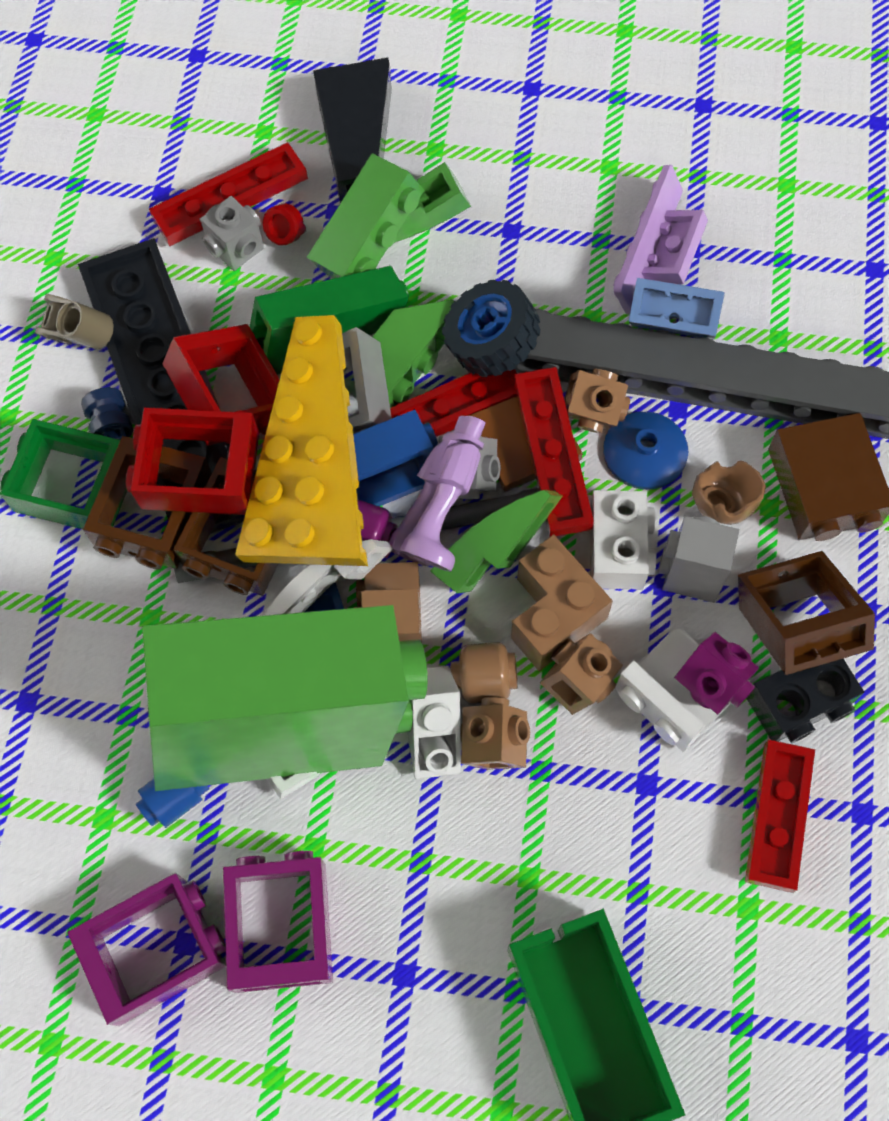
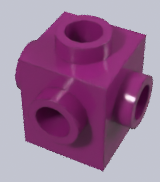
[674,632,759,715]

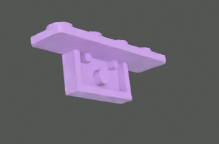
[614,165,708,314]

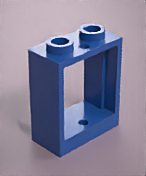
[353,410,438,506]

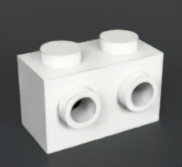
[590,490,656,590]

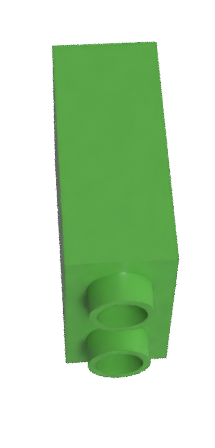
[142,605,428,791]

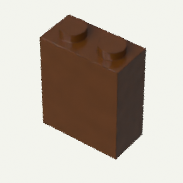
[768,413,889,541]

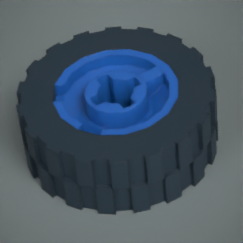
[442,280,541,377]

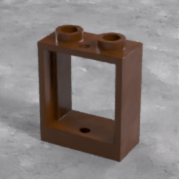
[83,436,212,569]
[174,457,279,596]
[738,551,875,675]

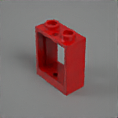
[163,324,280,446]
[126,408,259,515]

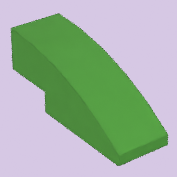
[394,162,471,243]
[430,490,562,593]

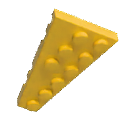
[235,315,368,566]

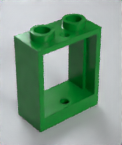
[0,419,128,529]

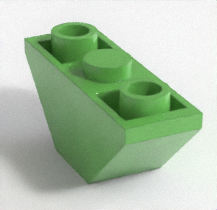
[373,300,454,408]

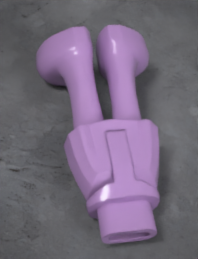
[389,416,486,572]

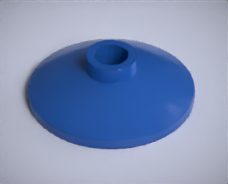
[603,412,688,490]

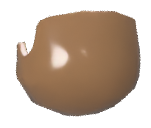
[692,461,766,525]

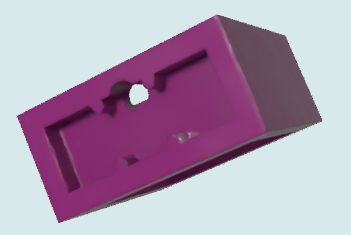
[223,851,333,993]
[67,873,226,1027]

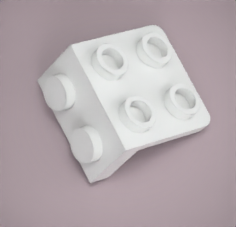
[615,629,731,752]

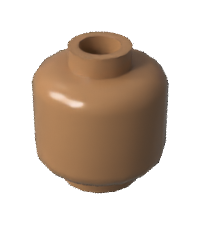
[450,642,518,704]

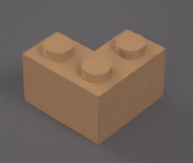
[511,535,613,671]
[353,562,422,642]

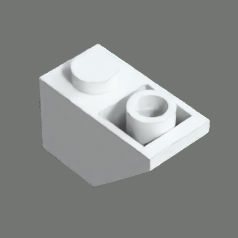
[407,666,461,779]

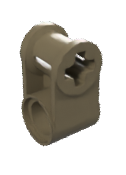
[34,294,114,349]

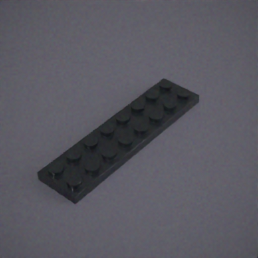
[78,238,245,534]

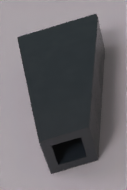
[313,57,392,203]

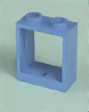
[629,278,725,340]

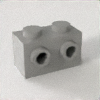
[658,516,740,603]

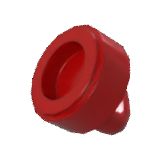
[262,203,306,246]

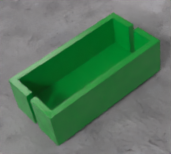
[507,908,686,1121]

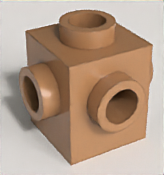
[564,369,630,434]
[540,633,623,715]
[460,697,530,770]

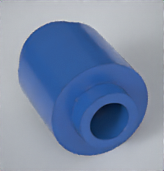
[136,778,210,828]

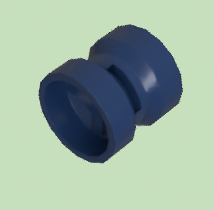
[81,387,133,440]

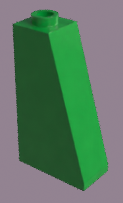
[250,265,409,375]

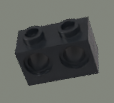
[746,658,864,744]

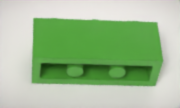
[307,153,424,278]

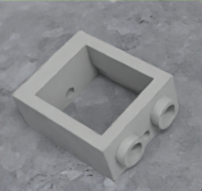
[342,327,392,434]

